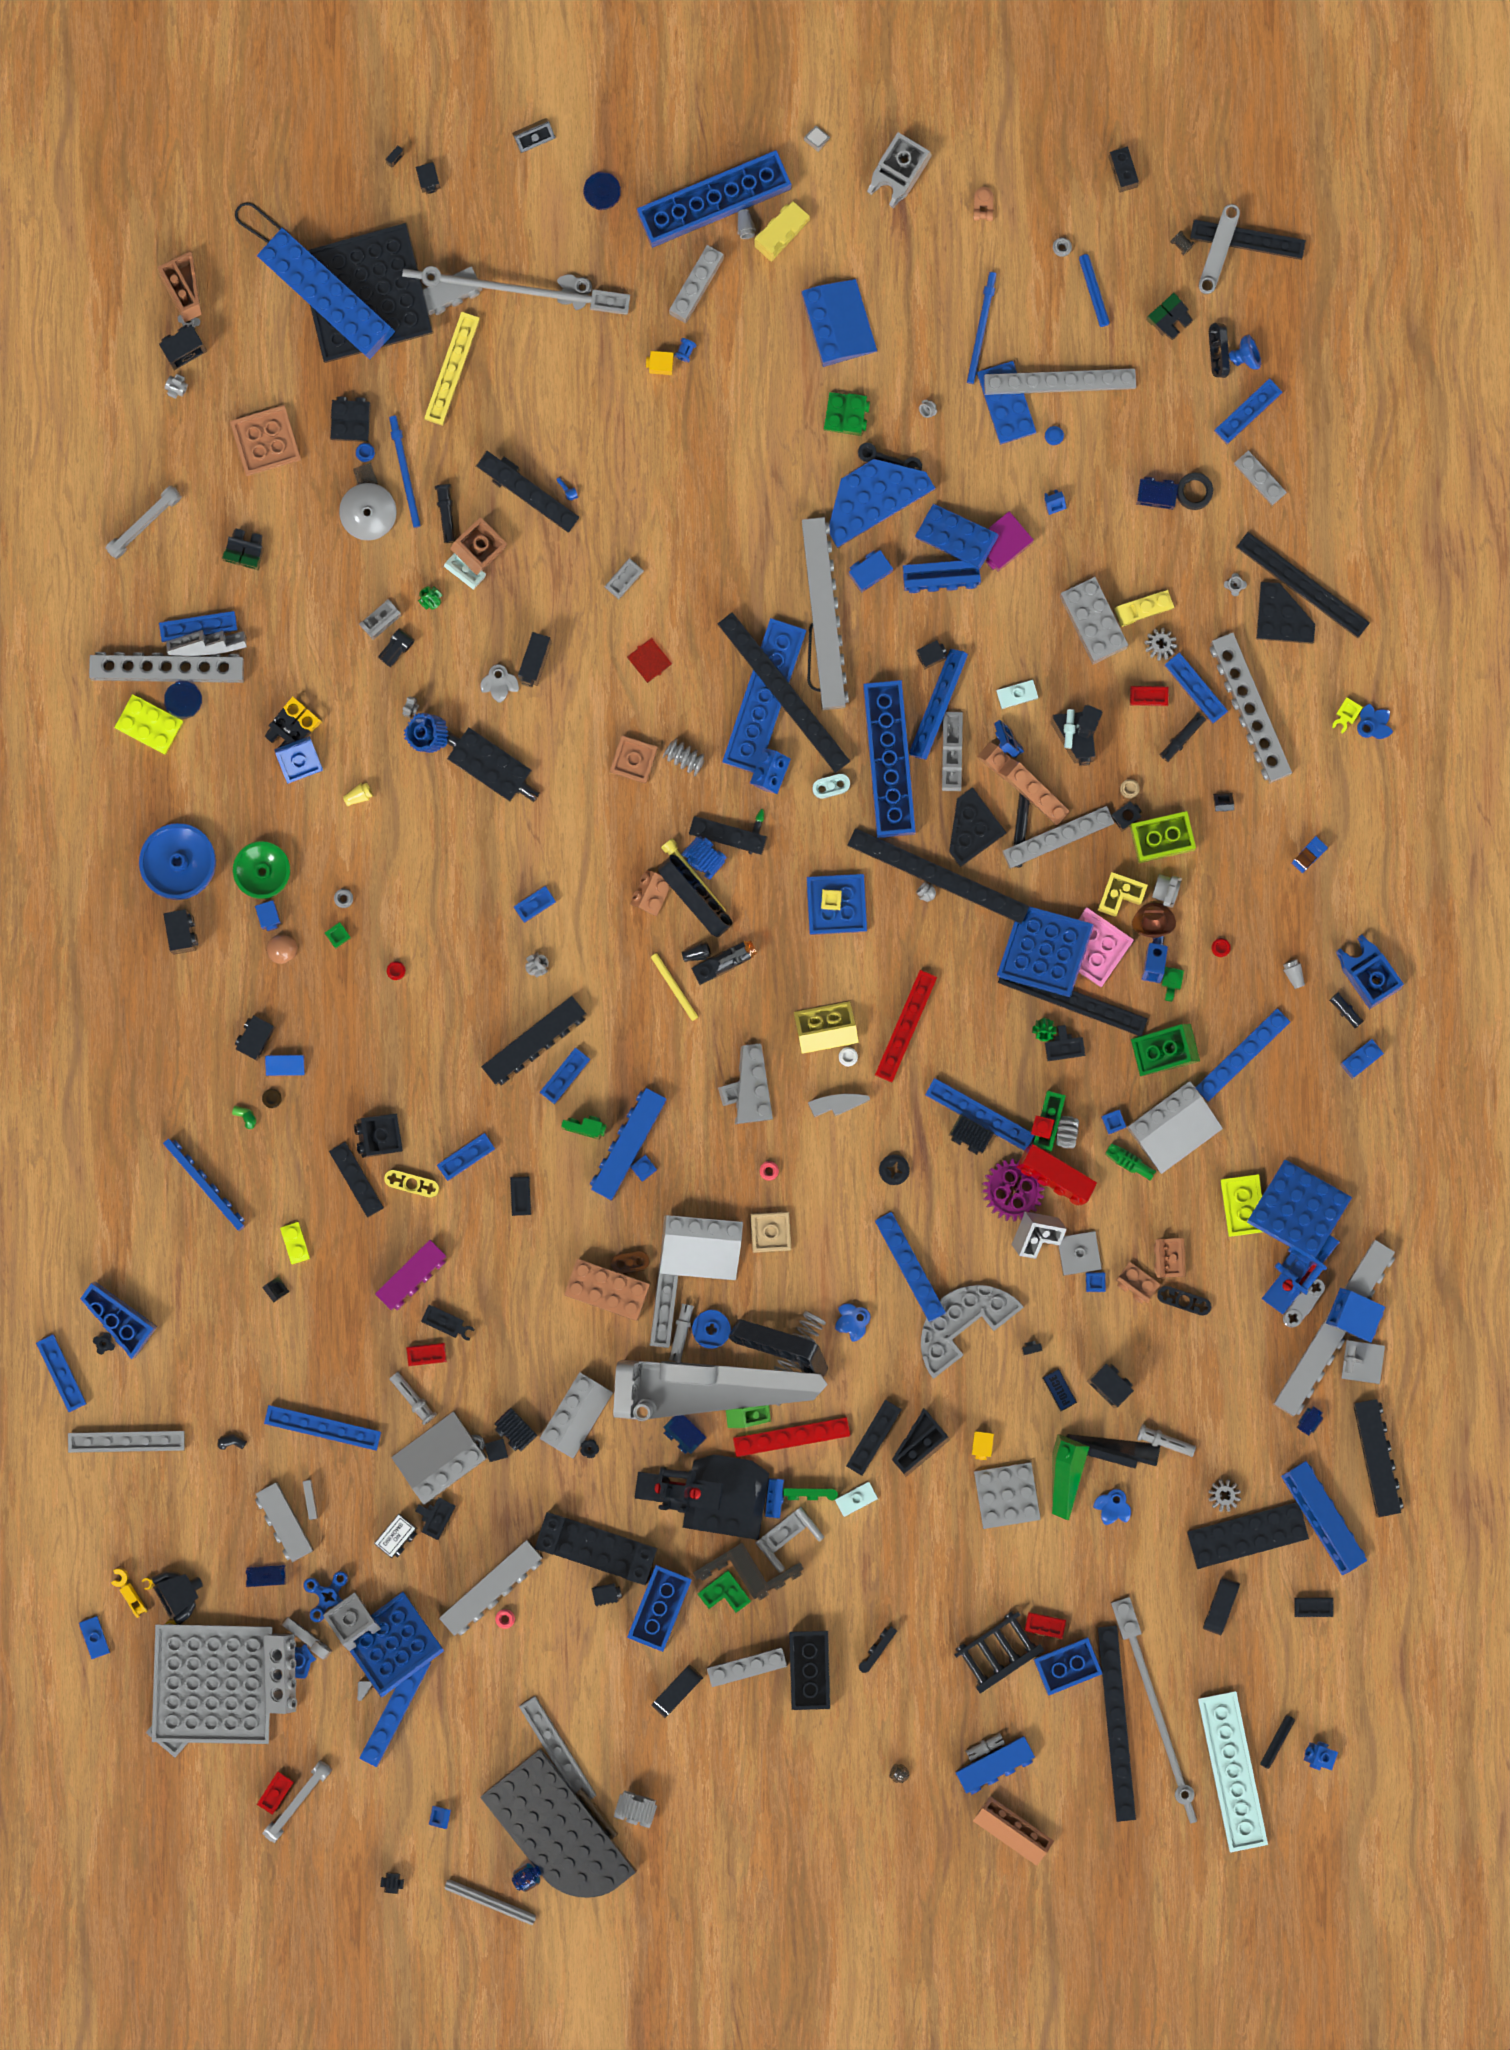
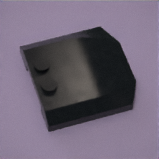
[682,1454,769,1540]

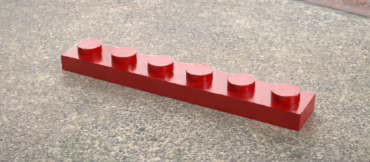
[874,970,937,1083]
[733,1417,850,1457]

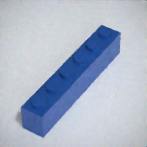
[590,1088,667,1201]
[1281,1461,1367,1575]
[359,1662,432,1767]

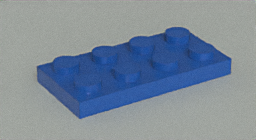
[977,361,1036,445]
[915,504,999,568]

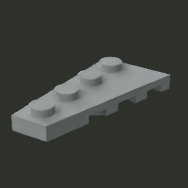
[735,1044,773,1124]

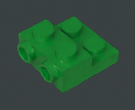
[824,392,870,436]
[561,1115,607,1140]

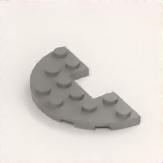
[921,1285,1024,1379]

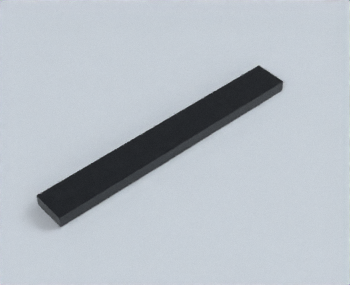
[1236,532,1370,638]
[998,978,1148,1037]

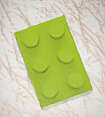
[1130,811,1196,864]

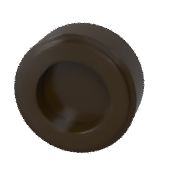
[262,1089,282,1109]

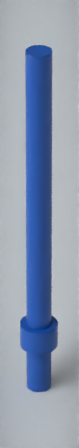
[967,272,997,384]
[389,416,421,528]

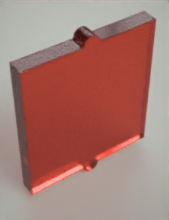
[627,638,672,683]

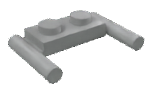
[756,1507,824,1573]

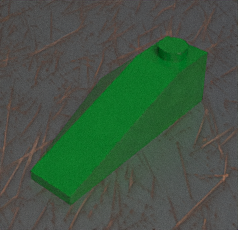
[1052,1434,1089,1520]

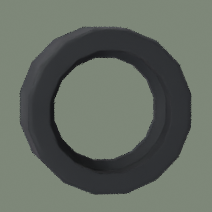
[1176,472,1214,510]

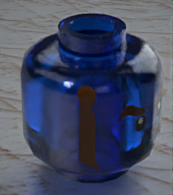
[512,1863,542,1892]

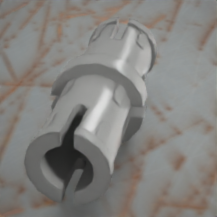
[965,1733,1005,1761]

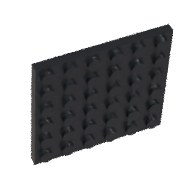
[307,223,434,363]

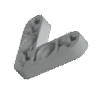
[282,1617,332,1660]

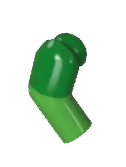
[232,1105,256,1129]

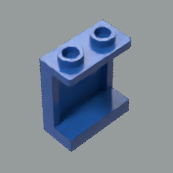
[1326,1288,1385,1342]

